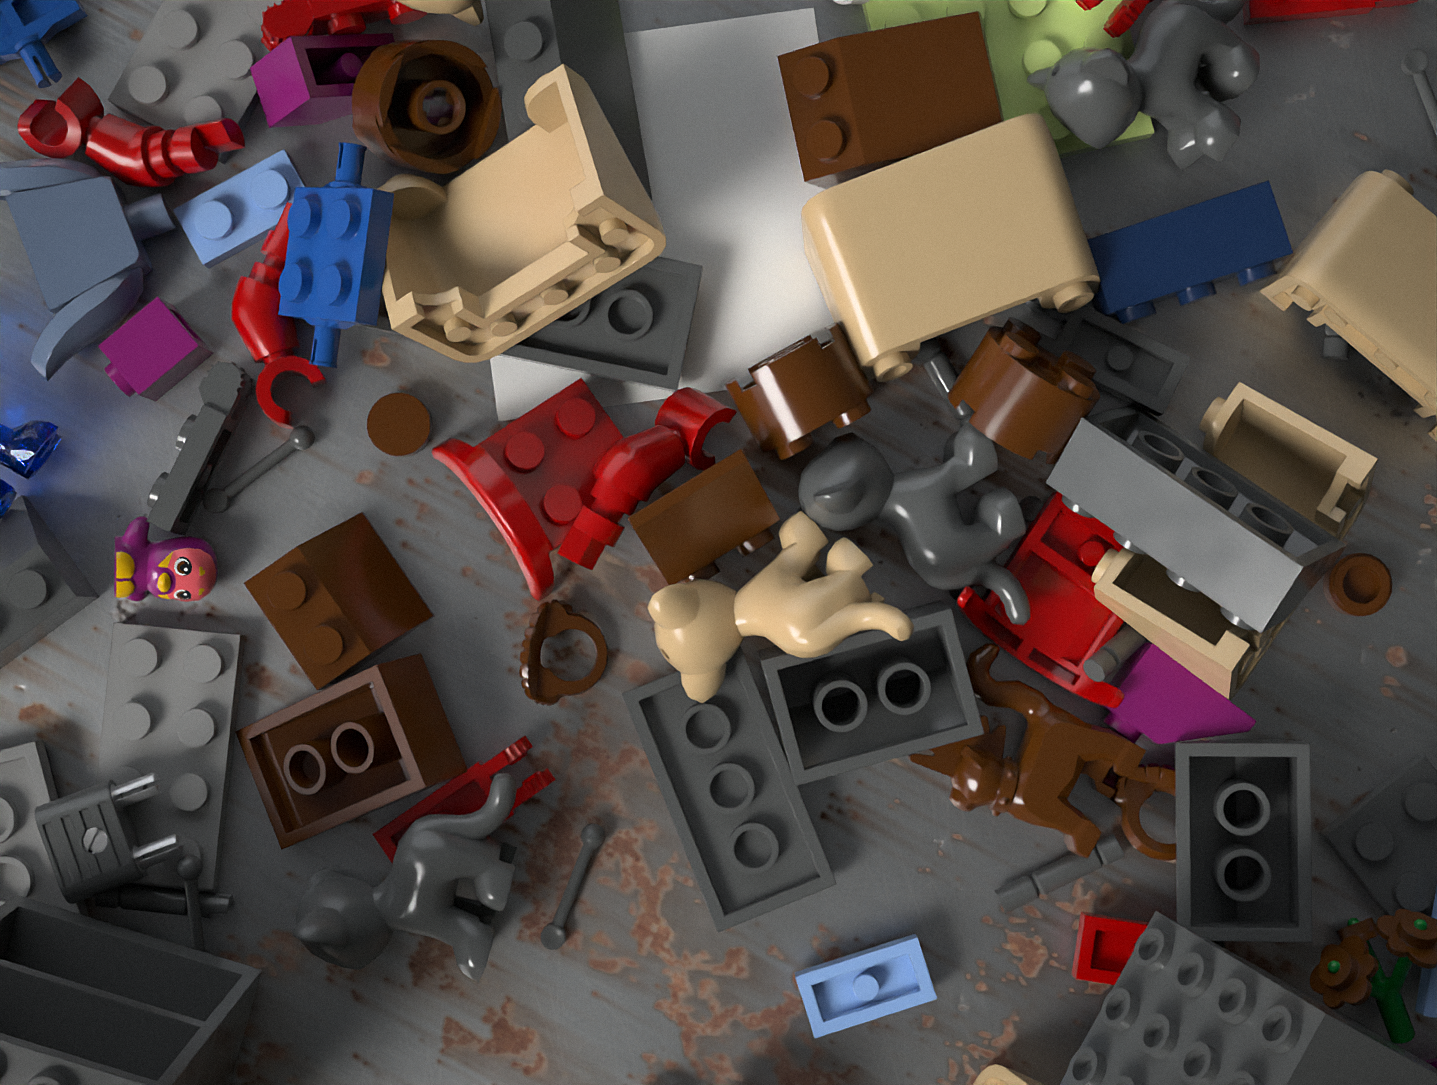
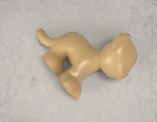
[647,511,914,703]

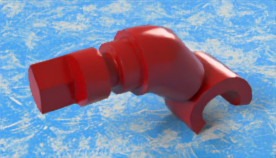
[17,77,246,188]
[231,202,327,429]
[557,387,737,570]

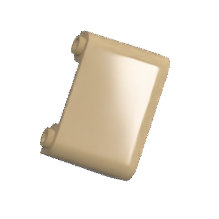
[378,63,666,363]
[801,113,1101,382]
[1260,169,1437,442]
[1091,382,1378,700]

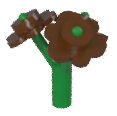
[1309,909,1437,1044]

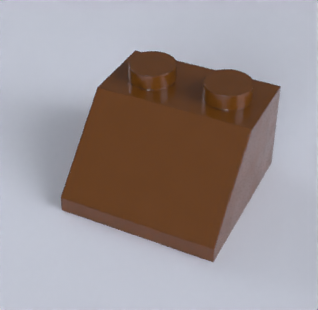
[627,449,781,585]
[244,512,435,690]

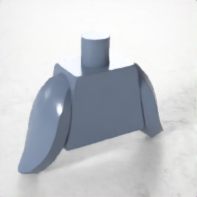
[0,158,176,382]

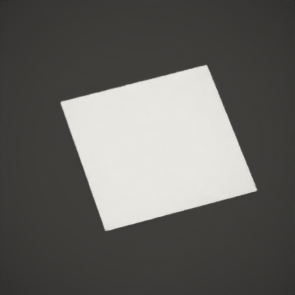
[464,7,834,421]

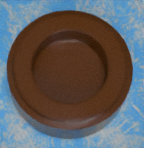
[367,393,433,458]
[1323,553,1393,616]

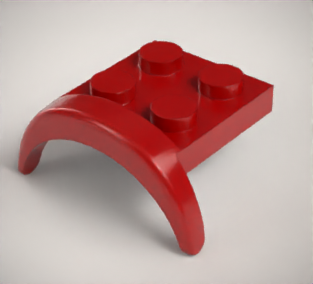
[431,378,624,601]
[957,491,1125,708]

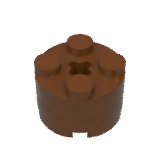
[352,39,502,174]
[948,317,1100,465]
[724,322,875,460]

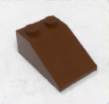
[777,11,1004,189]
[235,653,467,850]

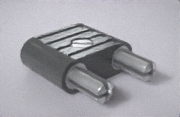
[35,772,184,904]

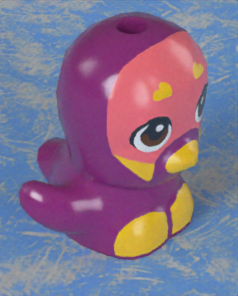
[114,516,218,602]

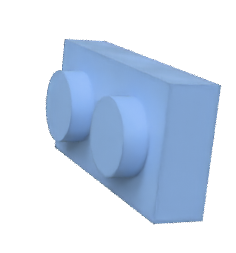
[173,149,307,269]
[794,934,937,1038]

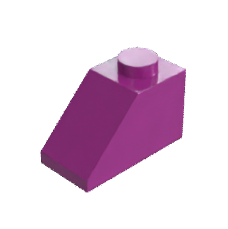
[250,33,395,128]
[1098,642,1257,744]

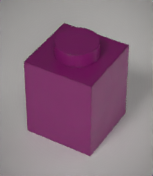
[98,296,214,401]

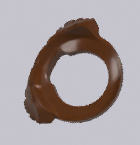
[519,599,608,706]
[1110,763,1176,861]

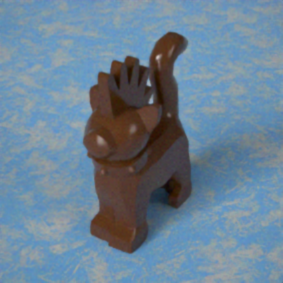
[908,643,1146,858]

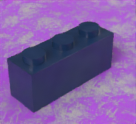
[1087,180,1293,325]

